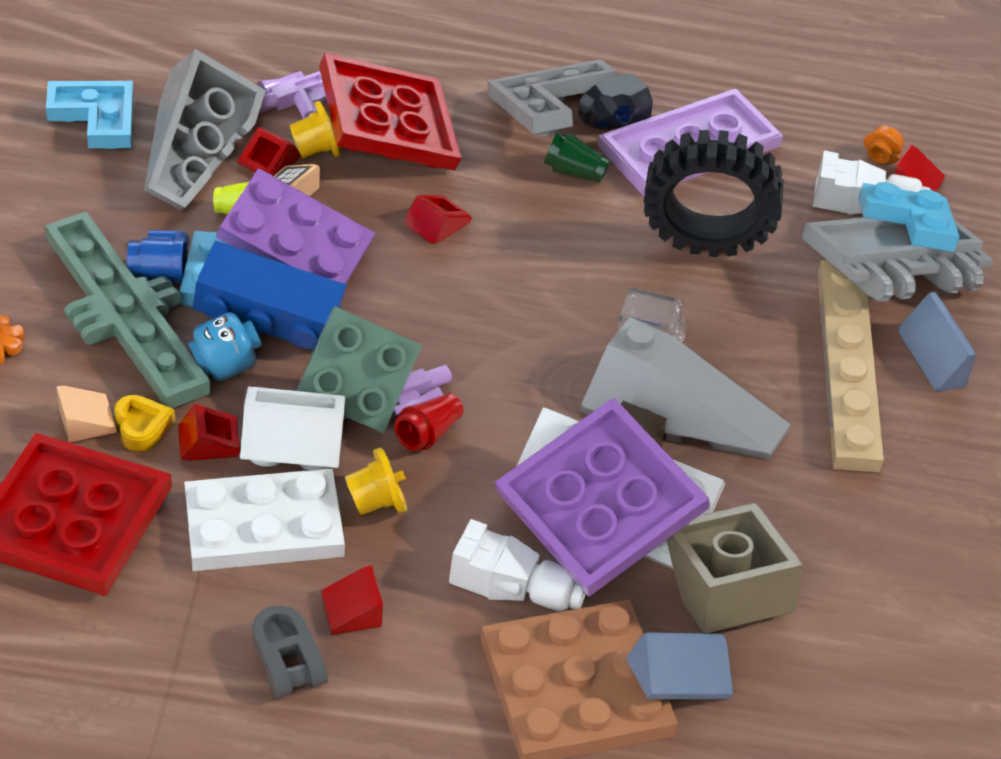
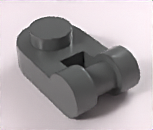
[252,605,328,699]

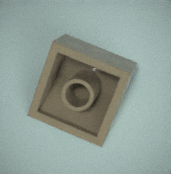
[666,503,803,634]

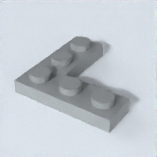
[487,59,617,136]

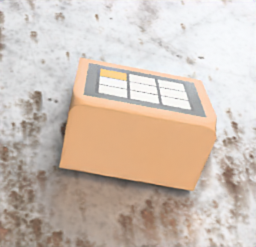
[274,164,320,196]

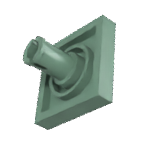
[296,306,422,433]

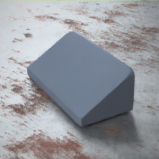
[898,292,976,392]
[626,632,733,699]

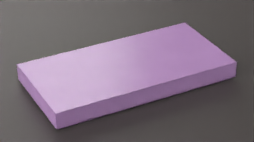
[598,88,783,196]

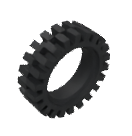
[643,130,784,257]

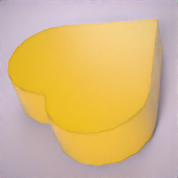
[114,395,175,452]

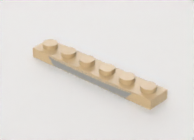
[818,260,884,473]

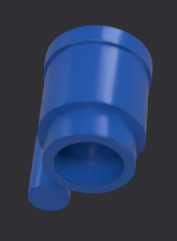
[127,230,189,283]

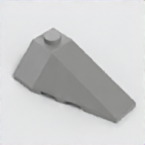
[144,49,266,211]
[580,317,791,460]

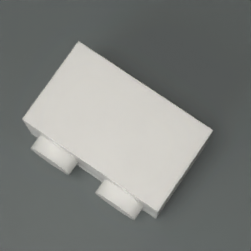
[240,386,345,470]

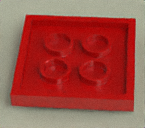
[319,53,462,171]
[0,433,172,596]

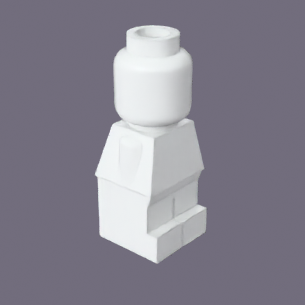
[812,151,931,215]
[449,519,586,612]

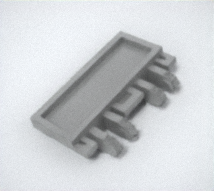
[802,217,993,302]

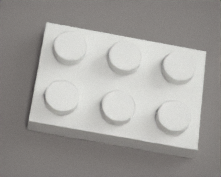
[184,468,345,571]

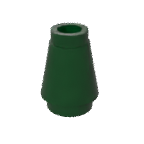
[544,132,610,183]

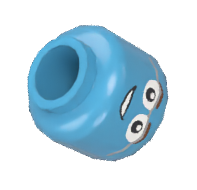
[188,312,262,382]

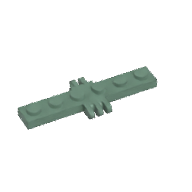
[45,211,210,408]

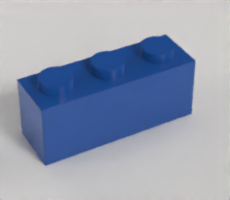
[192,241,347,350]

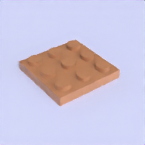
[480,599,678,759]

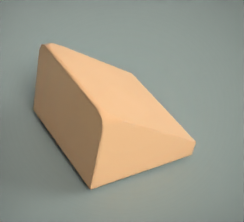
[56,386,117,443]

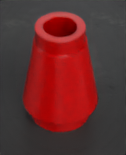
[394,393,464,451]

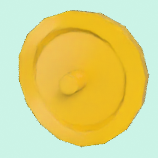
[289,101,342,159]
[345,447,407,516]

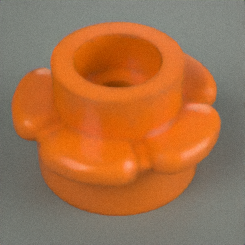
[864,125,904,164]

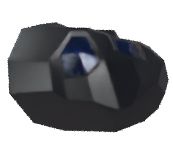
[578,74,653,129]

